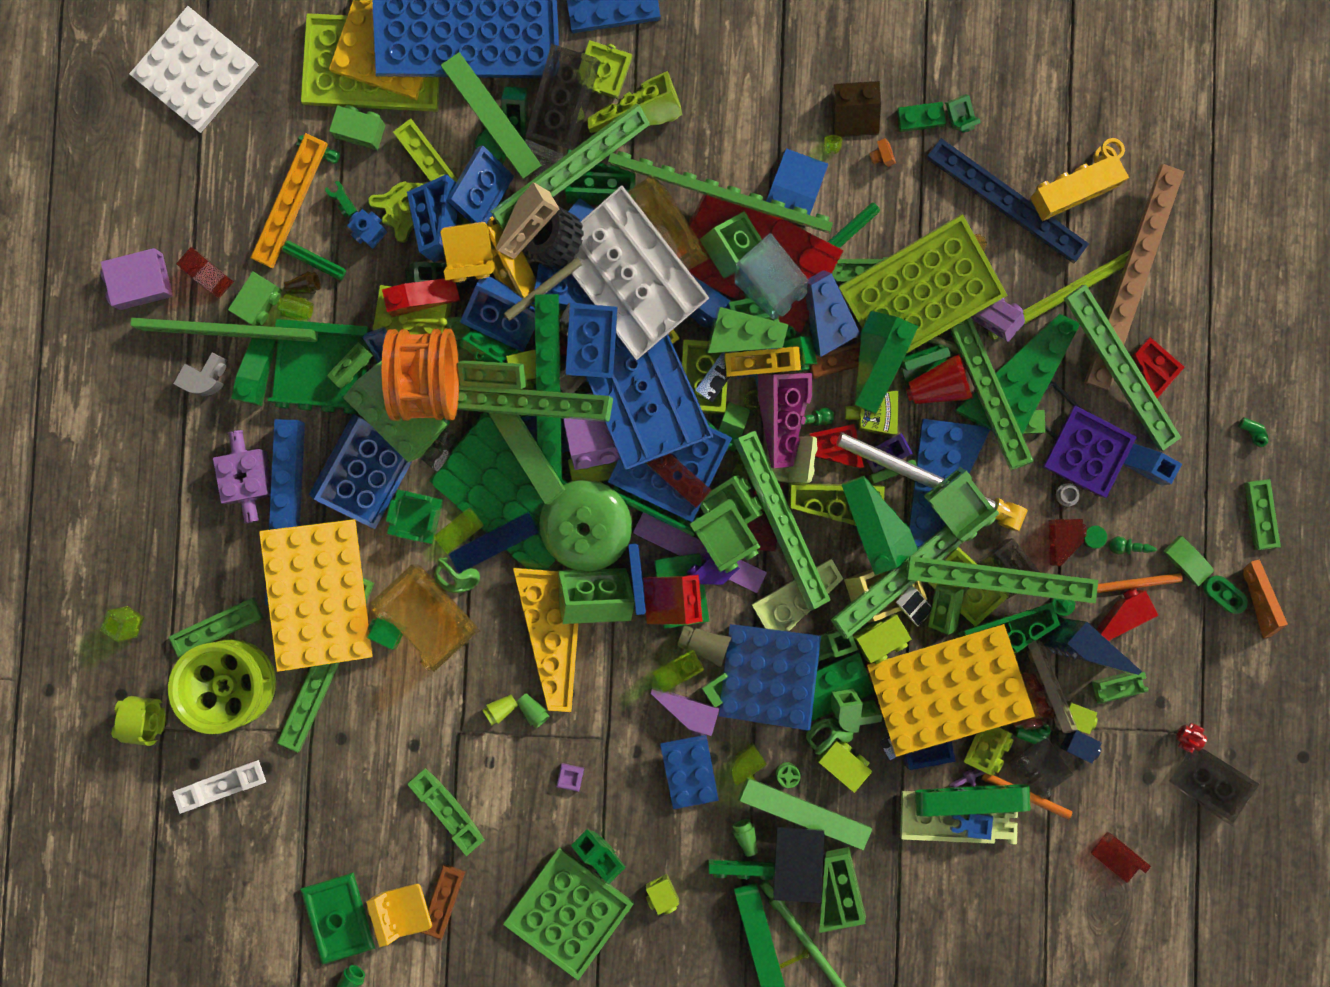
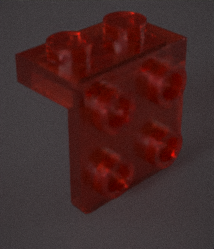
[1014,672,1054,730]

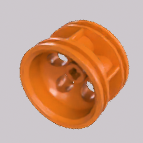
[382,329,459,421]

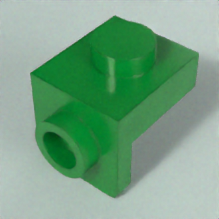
[945,94,981,133]

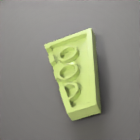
[751,559,843,631]

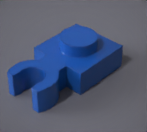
[950,814,993,840]

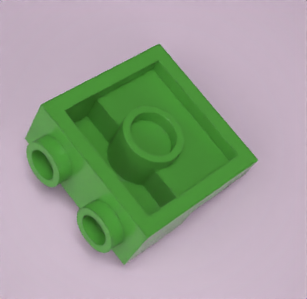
[700,475,763,524]

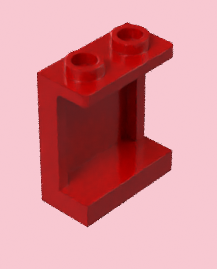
[643,575,703,624]

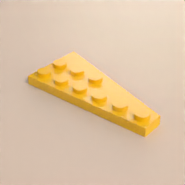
[513,568,578,712]

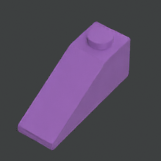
[651,687,719,736]

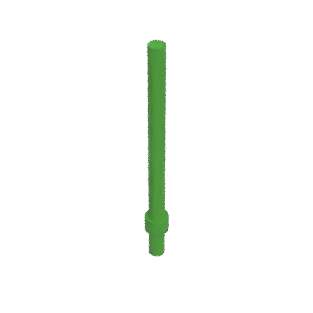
[760,880,846,987]

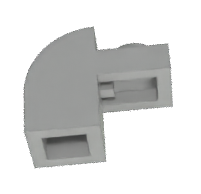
[173,353,227,396]

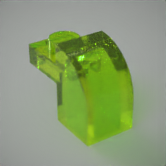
[731,742,767,786]

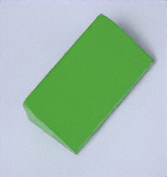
[928,584,965,635]

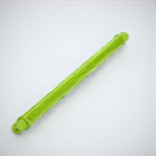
[988,250,1130,340]

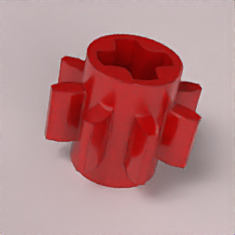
[1176,723,1207,753]

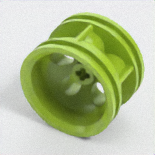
[168,639,276,734]

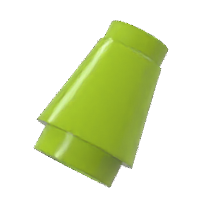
[482,694,518,725]

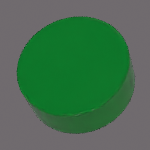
[1082,526,1107,549]

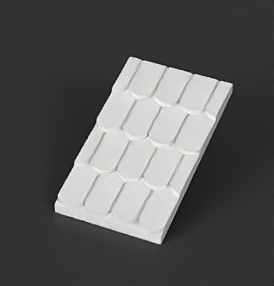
[568,186,709,360]

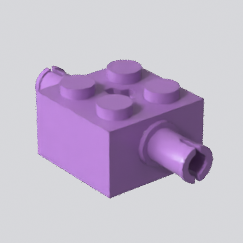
[213,430,272,523]

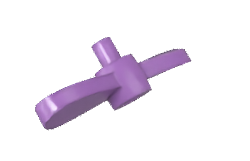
[950,768,985,788]

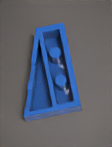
[407,174,458,262]

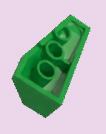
[854,311,918,414]
[842,476,918,575]

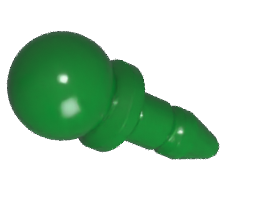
[804,407,834,426]
[1109,536,1157,555]

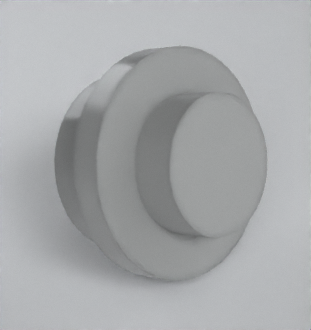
[1056,483,1080,506]

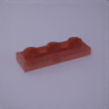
[645,453,712,508]

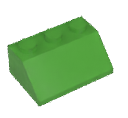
[558,568,635,624]

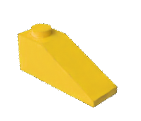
[725,347,801,377]

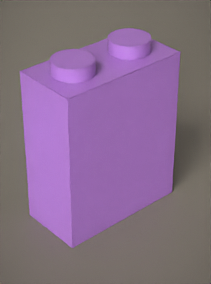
[100,248,173,310]

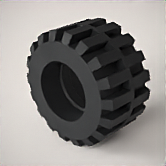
[523,206,584,269]

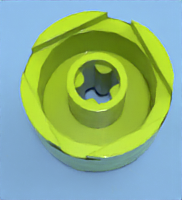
[112,696,165,746]

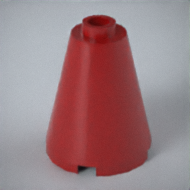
[906,355,972,404]

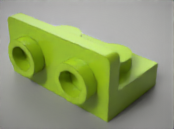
[964,727,1013,776]

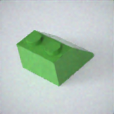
[699,211,769,279]

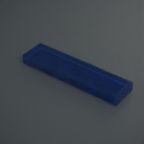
[448,512,539,574]

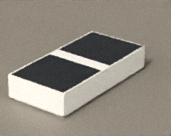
[896,585,932,626]

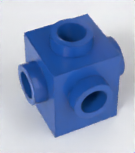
[347,209,387,249]

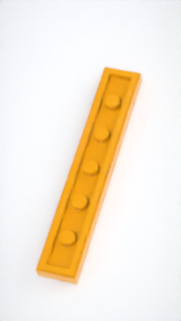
[250,133,328,268]

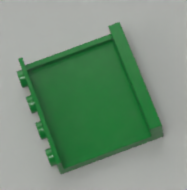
[268,319,372,414]

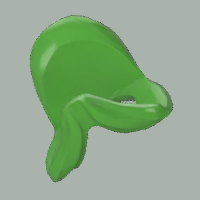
[434,557,480,593]
[806,718,854,755]

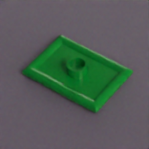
[300,872,375,965]

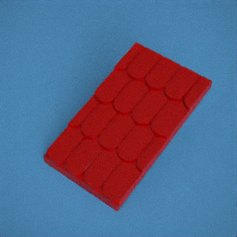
[674,186,844,333]

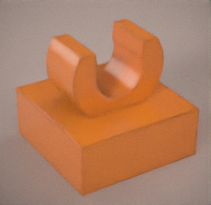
[869,138,896,167]

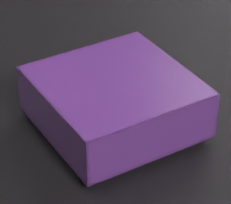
[557,763,584,792]

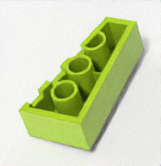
[788,483,885,526]

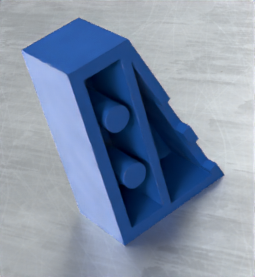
[804,270,860,357]

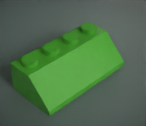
[343,361,447,463]

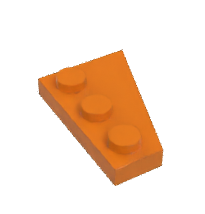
[1243,559,1288,639]

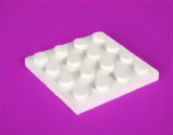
[129,6,259,133]

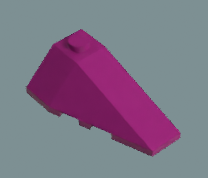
[758,373,812,468]

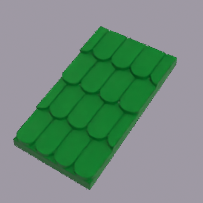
[429,412,586,570]

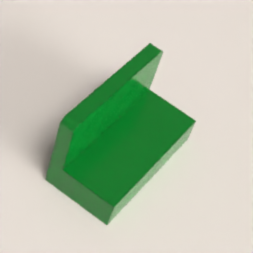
[900,344,950,385]

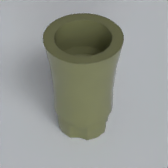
[677,625,731,667]

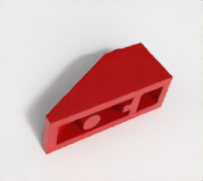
[382,279,460,317]
[1096,588,1159,641]

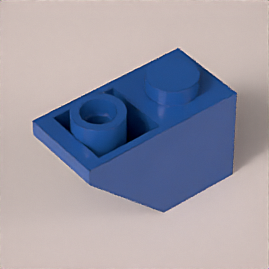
[1123,444,1182,486]

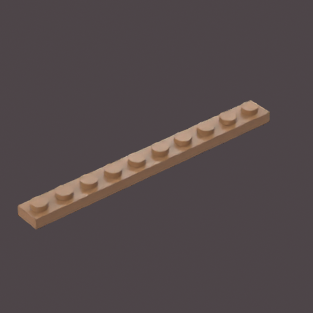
[1084,164,1185,390]

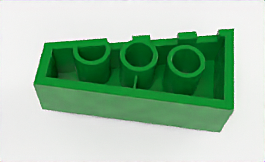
[958,603,1060,654]

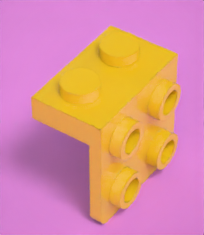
[440,222,495,282]
[366,884,432,947]

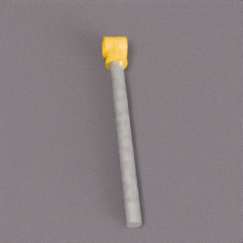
[836,433,1028,532]

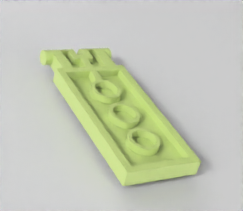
[900,791,1018,844]

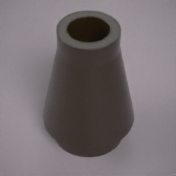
[284,271,321,295]

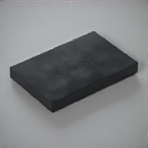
[773,827,824,903]

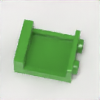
[924,467,999,543]
[690,499,760,573]

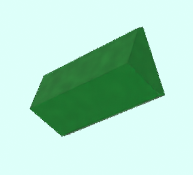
[613,486,704,537]

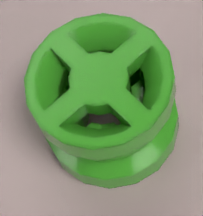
[776,762,800,788]

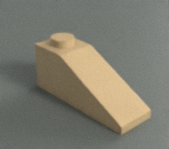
[496,182,559,259]

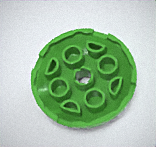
[539,480,632,571]

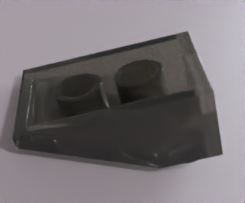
[1169,748,1260,826]

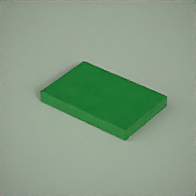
[654,553,710,629]

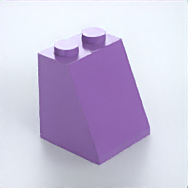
[564,392,619,470]

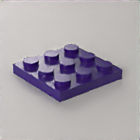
[1042,406,1137,498]

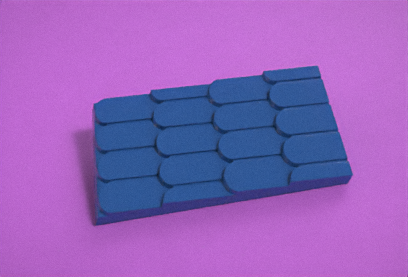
[585,334,714,470]

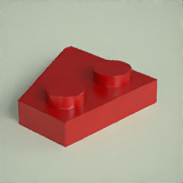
[1132,337,1185,399]
[809,424,864,468]

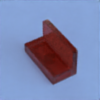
[1091,832,1151,883]

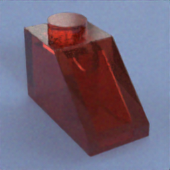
[176,247,234,299]
[1049,519,1087,566]

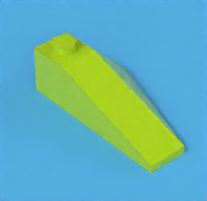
[587,71,682,133]

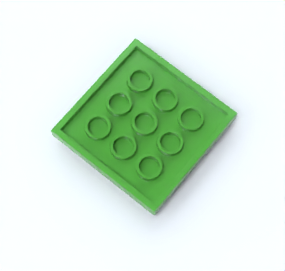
[503,847,634,980]

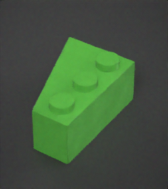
[706,307,788,353]
[819,847,866,933]

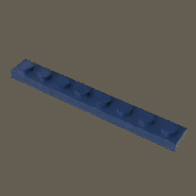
[926,138,1089,264]

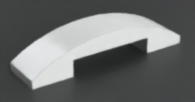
[173,760,266,814]

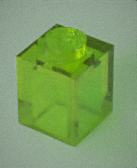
[100,606,145,642]

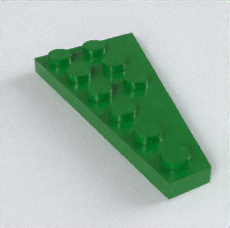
[955,314,1080,435]

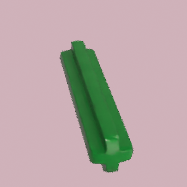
[828,202,880,248]
[282,241,346,280]

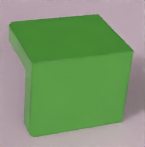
[702,672,728,708]

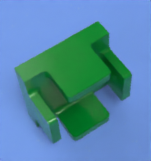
[386,489,443,544]

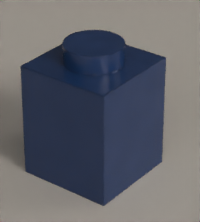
[1060,730,1102,763]

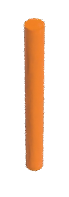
[1097,573,1183,593]
[981,773,1072,820]

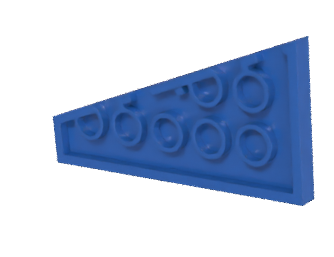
[908,419,990,548]

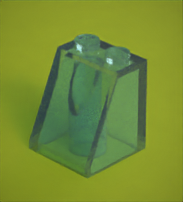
[735,233,809,320]

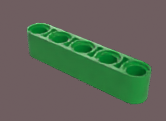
[915,784,1031,817]
[734,883,785,987]

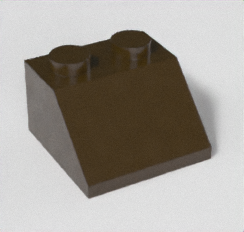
[831,81,881,137]

